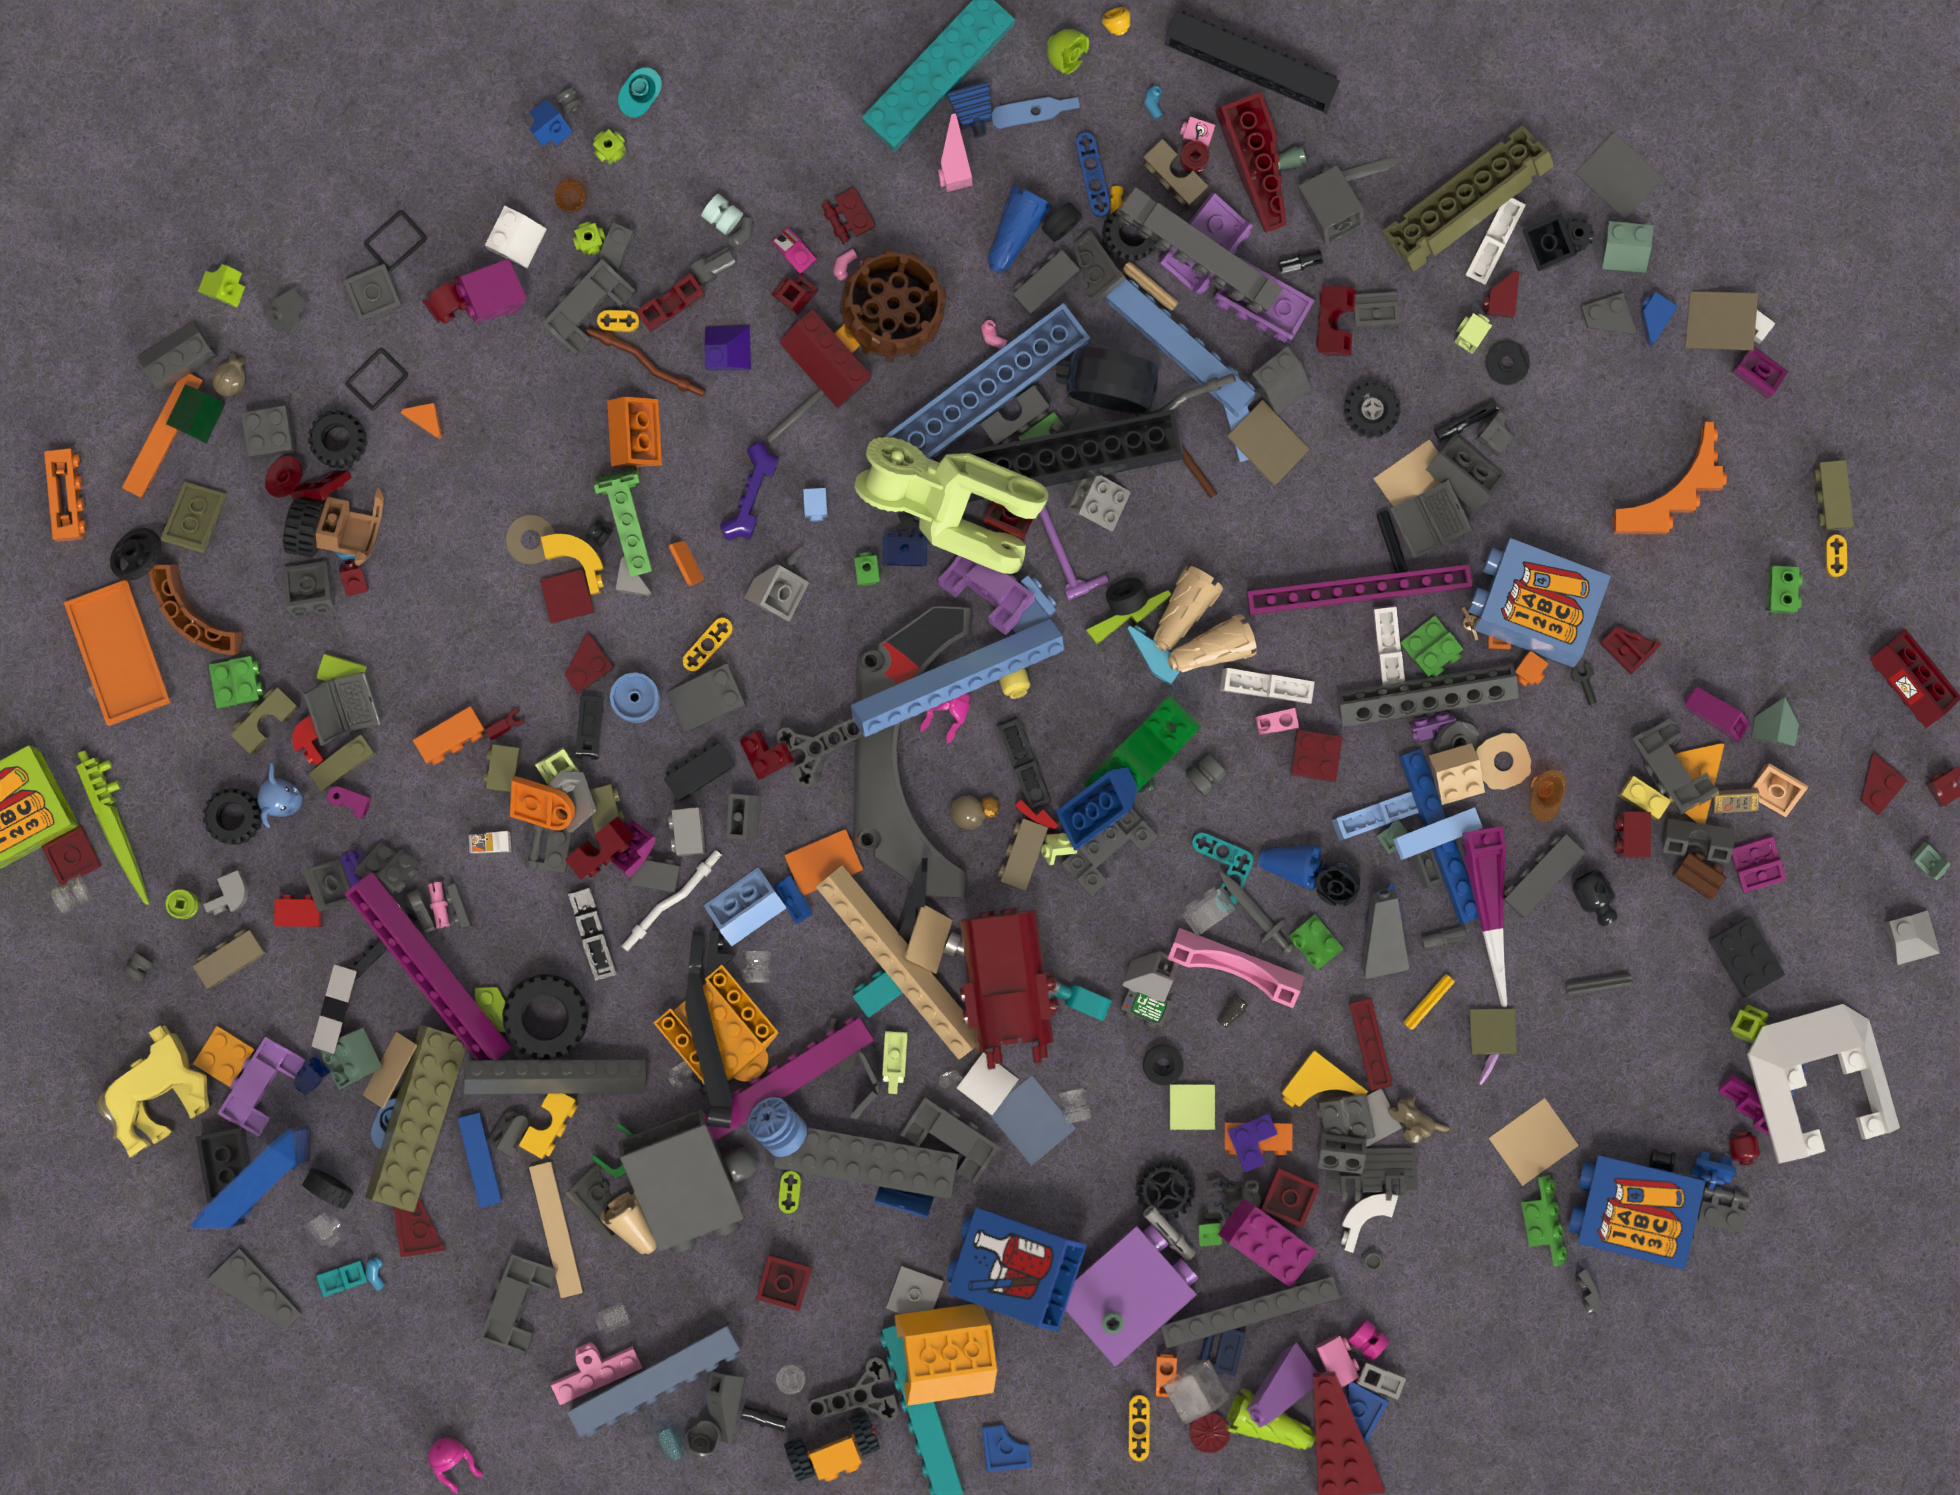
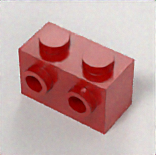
[274,895,323,927]

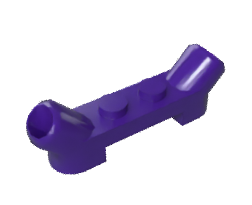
[720,442,779,541]

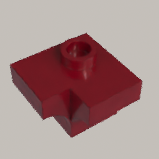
[771,275,819,316]
[1926,766,1960,807]

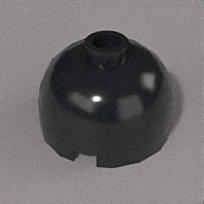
[1315,861,1361,906]

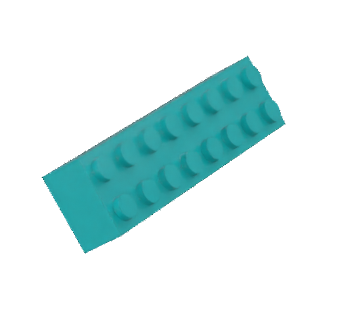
[862,0,1015,153]

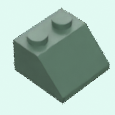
[1602,221,1653,273]

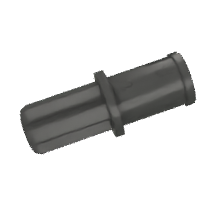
[1421,927,1467,950]

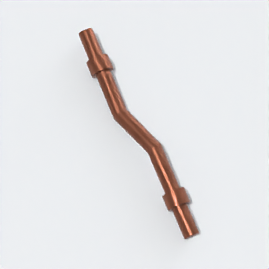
[586,326,706,397]

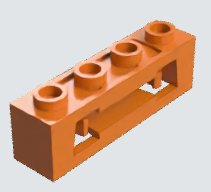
[44,449,86,542]

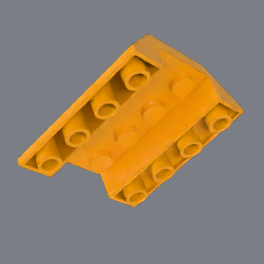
[654,965,779,1085]
[895,1304,997,1405]

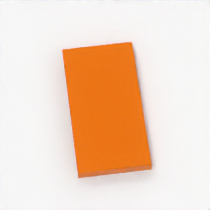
[64,580,171,726]

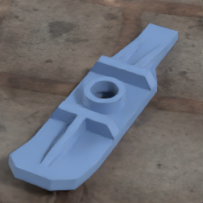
[991,97,1080,129]

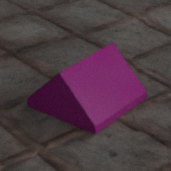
[1732,346,1788,399]

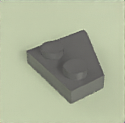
[1581,293,1637,335]

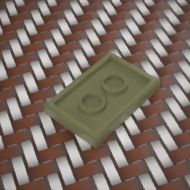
[161,481,227,553]

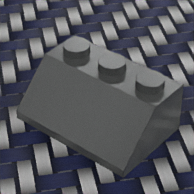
[138,320,217,393]
[1425,433,1507,512]

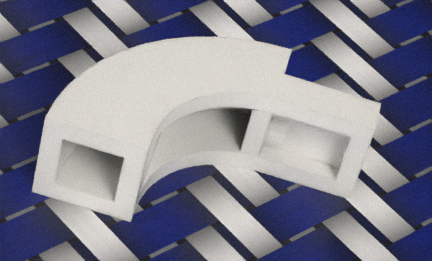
[1340,1193,1398,1253]

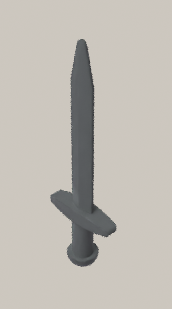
[1323,158,1402,181]
[1220,872,1293,954]

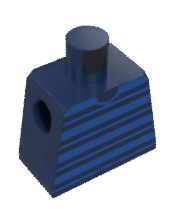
[947,81,992,138]

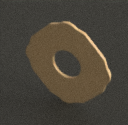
[1476,733,1531,790]

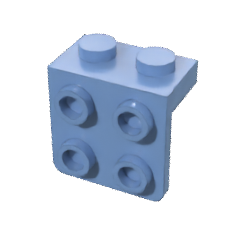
[995,576,1057,633]

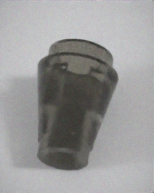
[1217,994,1248,1028]

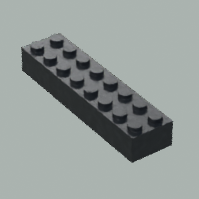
[1165,11,1340,114]

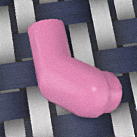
[833,249,858,281]
[981,320,1008,349]

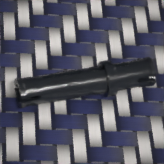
[1434,399,1499,442]

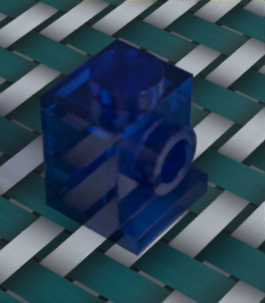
[293,1056,331,1096]

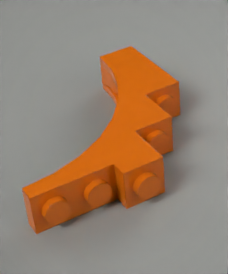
[1613,422,1727,534]

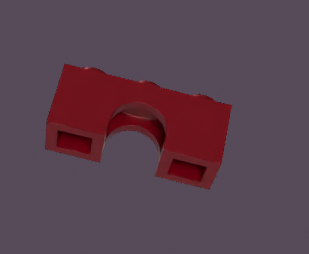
[636,273,705,333]
[1316,286,1356,356]
[564,816,634,880]

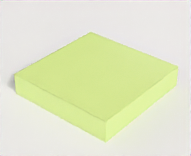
[1170,1085,1215,1130]

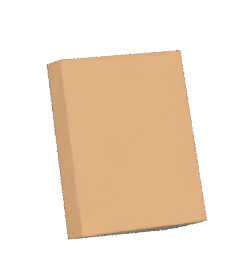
[1751,763,1808,817]

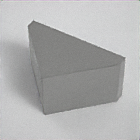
[616,556,652,596]

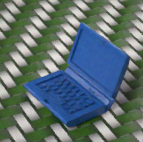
[874,1186,934,1218]

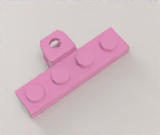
[551,1342,642,1405]

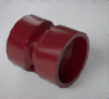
[1180,141,1210,174]

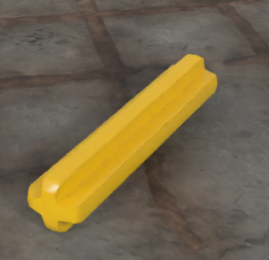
[1404,974,1454,1030]

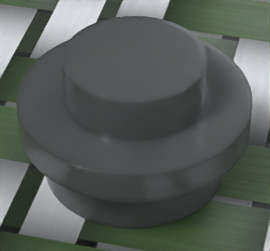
[1361,1250,1384,1273]

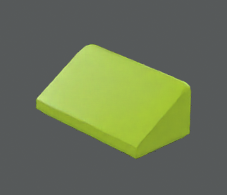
[316,653,367,681]

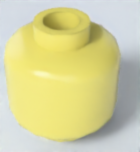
[999,668,1030,699]

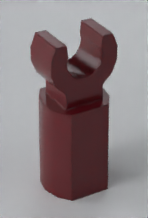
[484,709,525,740]

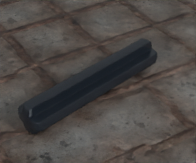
[1376,511,1408,573]

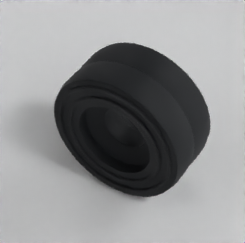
[1042,202,1082,242]
[1106,578,1148,616]
[1143,1045,1184,1085]

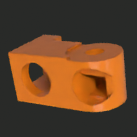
[1155,1353,1177,1397]

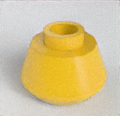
[1102,7,1131,35]

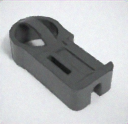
[406,888,436,934]

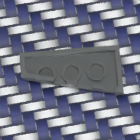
[207,1248,302,1329]

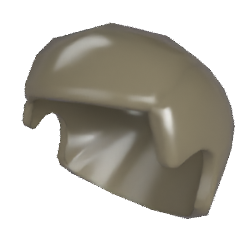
[950,795,985,830]

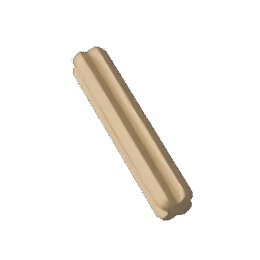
[1122,262,1178,311]

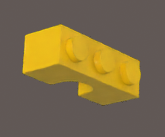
[519,1094,578,1159]

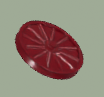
[1189,1412,1230,1453]

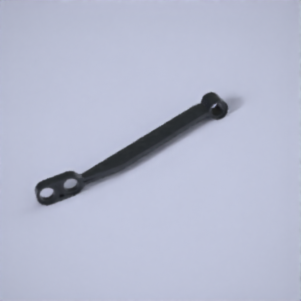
[685,931,733,1128]

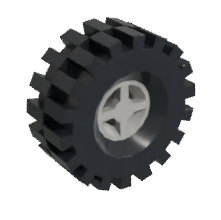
[1344,381,1401,439]

